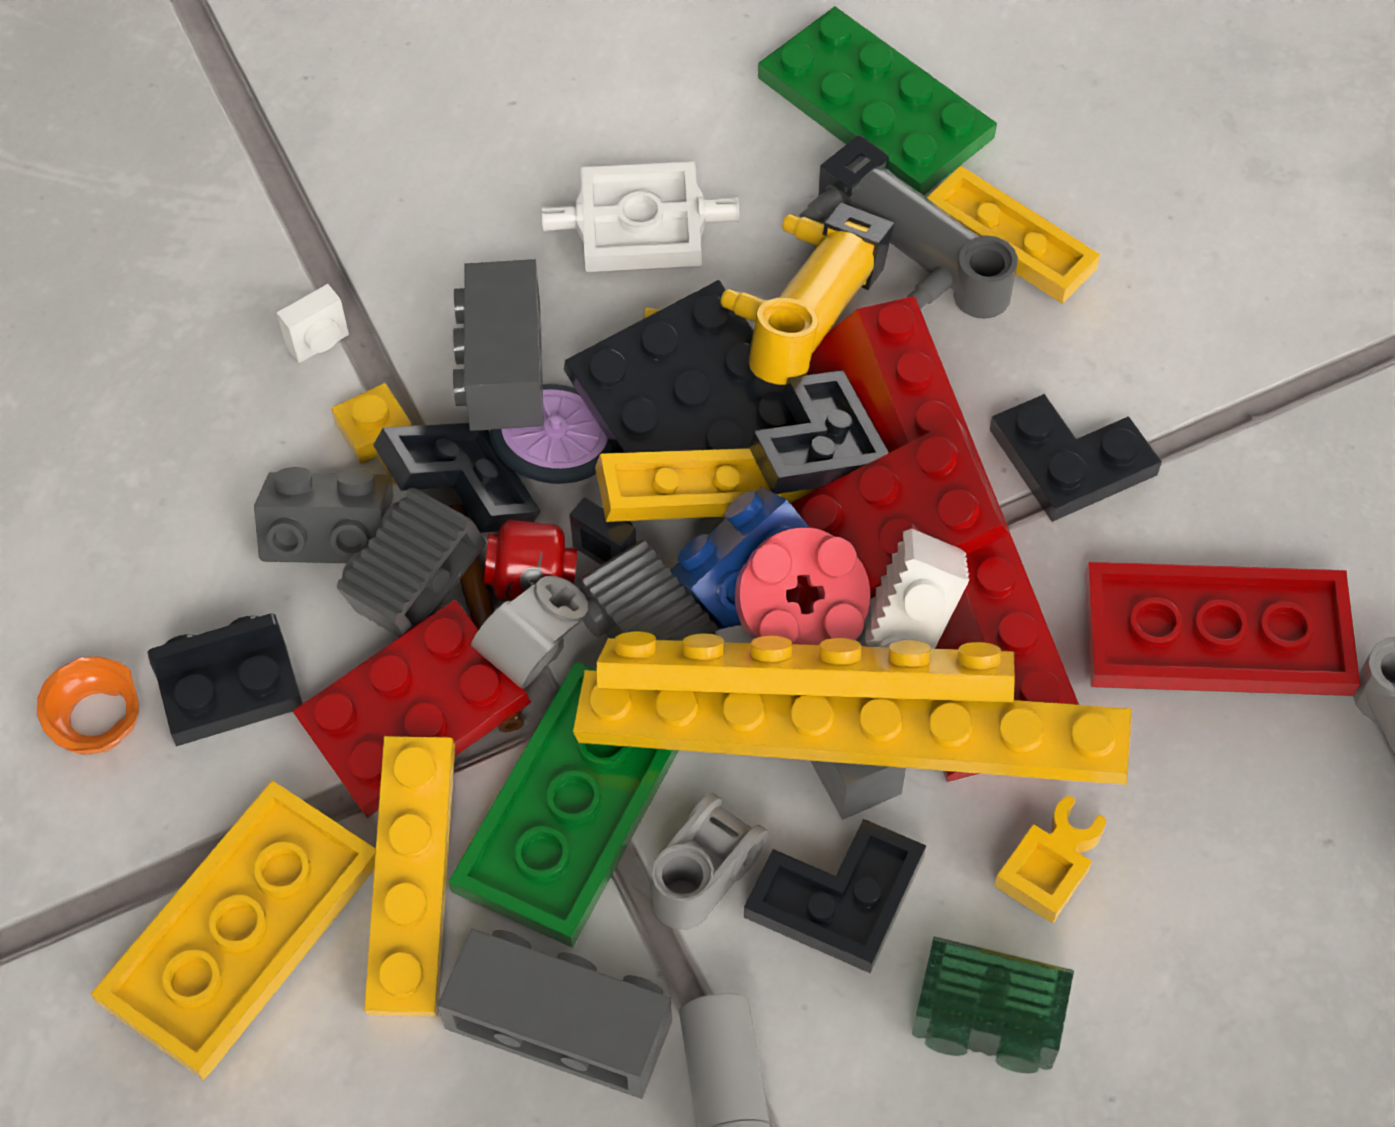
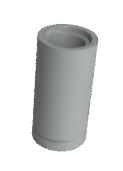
[679,993,771,1127]

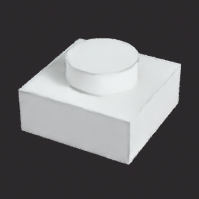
[276,284,349,363]

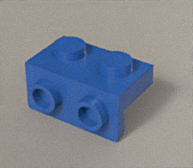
[670,486,810,628]

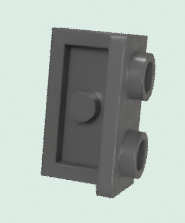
[254,467,393,564]

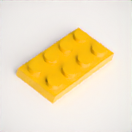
[90,780,376,1081]

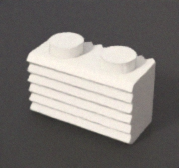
[856,529,970,649]

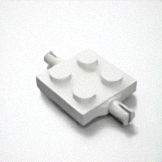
[542,161,740,272]

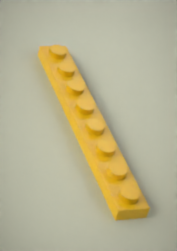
[573,670,1132,785]

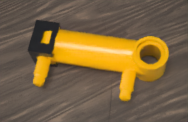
[720,203,894,385]

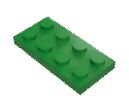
[758,6,997,195]
[448,661,679,948]

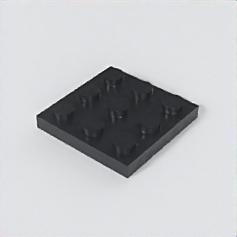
[564,280,798,453]

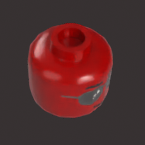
[483,520,577,602]

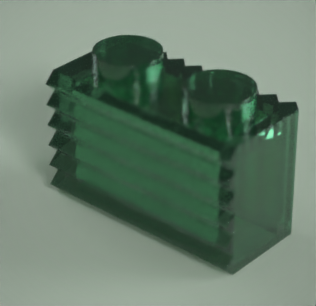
[912,936,1074,1074]

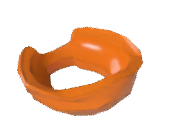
[37,656,139,755]

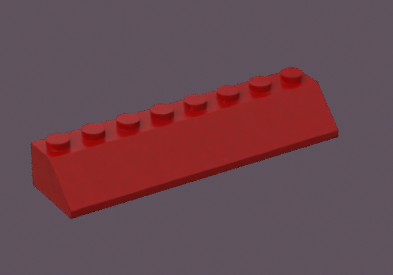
[807,296,1079,782]

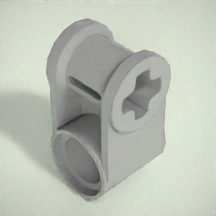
[471,576,588,689]
[651,793,769,930]

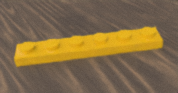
[596,631,1015,703]

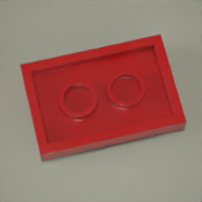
[292,599,531,818]

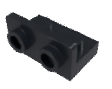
[147,613,303,747]

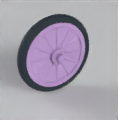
[490,384,616,484]

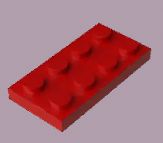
[786,419,1009,614]
[1085,562,1360,696]

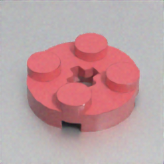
[735,528,870,645]

